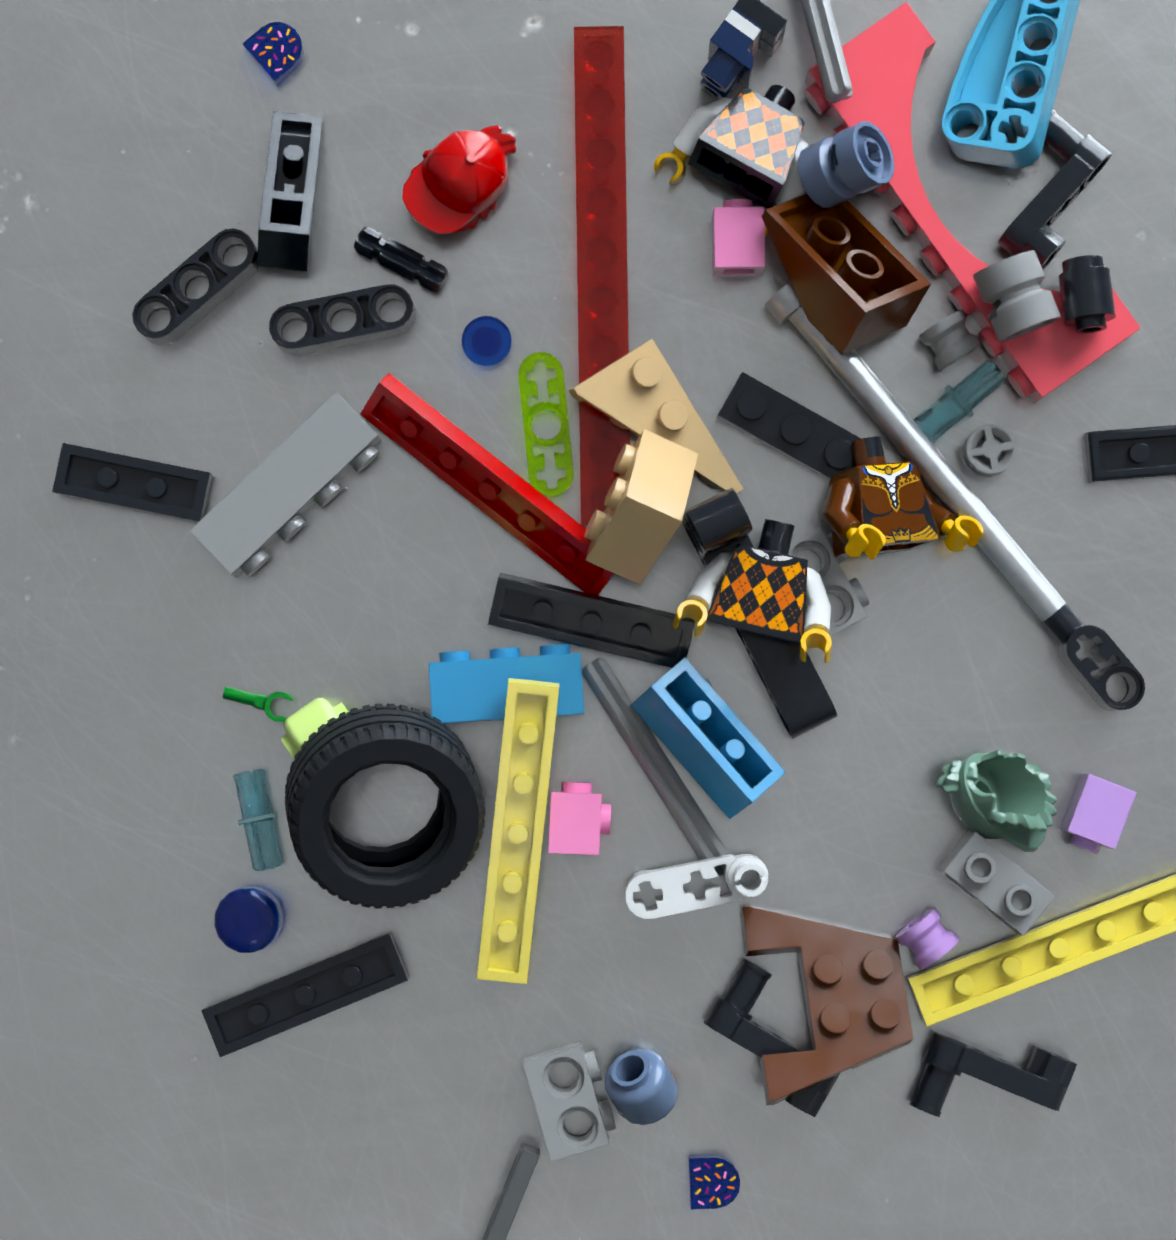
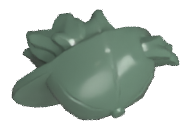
[936,750,1057,852]

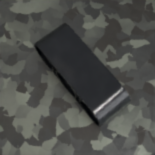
[132,228,259,346]
[269,284,416,356]

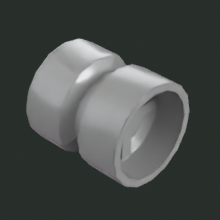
[973,250,1061,342]

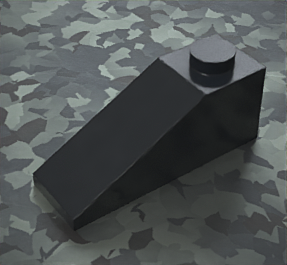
[257,111,323,272]

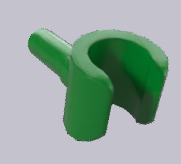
[223,686,293,722]

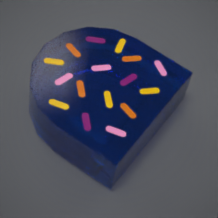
[242,22,304,85]
[688,1155,740,1209]

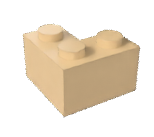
[584,429,698,585]

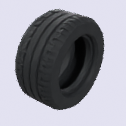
[285,704,485,909]

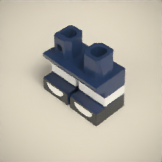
[700,0,787,99]

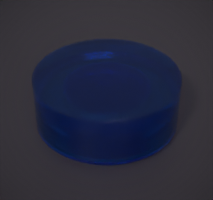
[462,316,512,367]

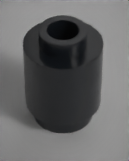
[1058,255,1116,334]

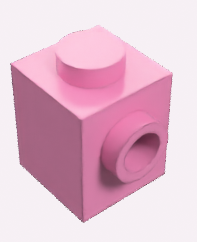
[548,782,611,855]

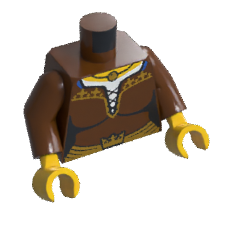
[822,436,983,560]

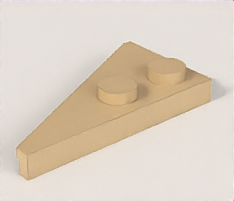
[569,339,743,493]

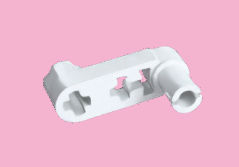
[625,854,768,919]

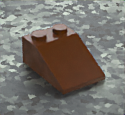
[762,194,931,355]

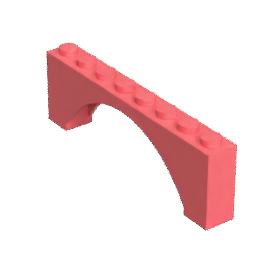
[804,2,1141,404]

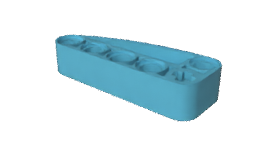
[942,0,1080,168]

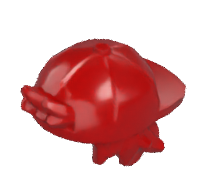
[402,125,516,234]

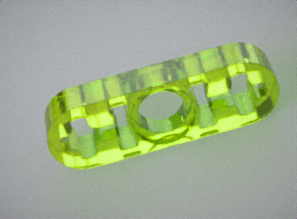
[518,352,574,498]

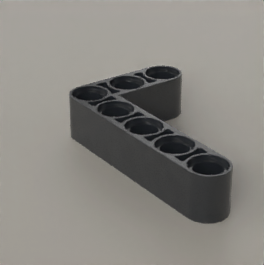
[682,488,837,739]

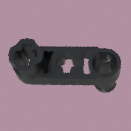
[998,109,1112,270]
[703,958,840,1117]
[910,1032,1077,1117]

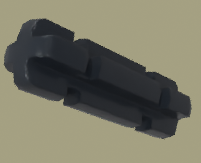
[354,227,448,292]

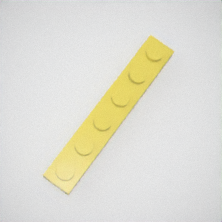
[477,678,559,984]
[906,874,1176,1026]

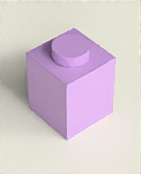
[1059,774,1137,854]

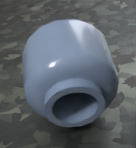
[605,1048,678,1125]

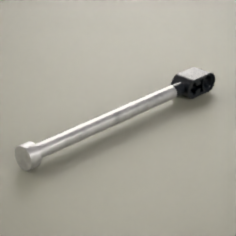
[765,281,1145,711]

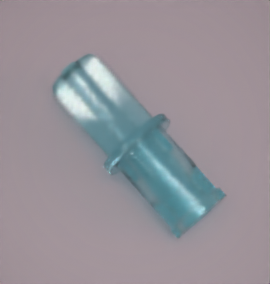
[913,360,1005,444]
[232,769,282,871]

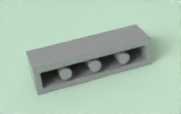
[190,392,381,578]

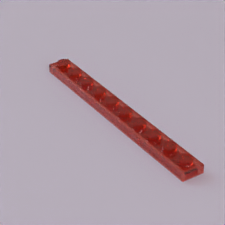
[574,26,630,526]

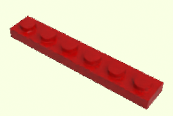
[360,373,615,595]

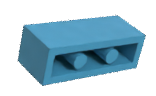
[428,644,584,724]
[630,657,786,819]

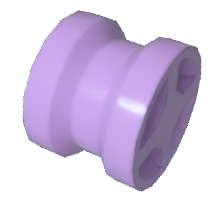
[895,907,960,970]

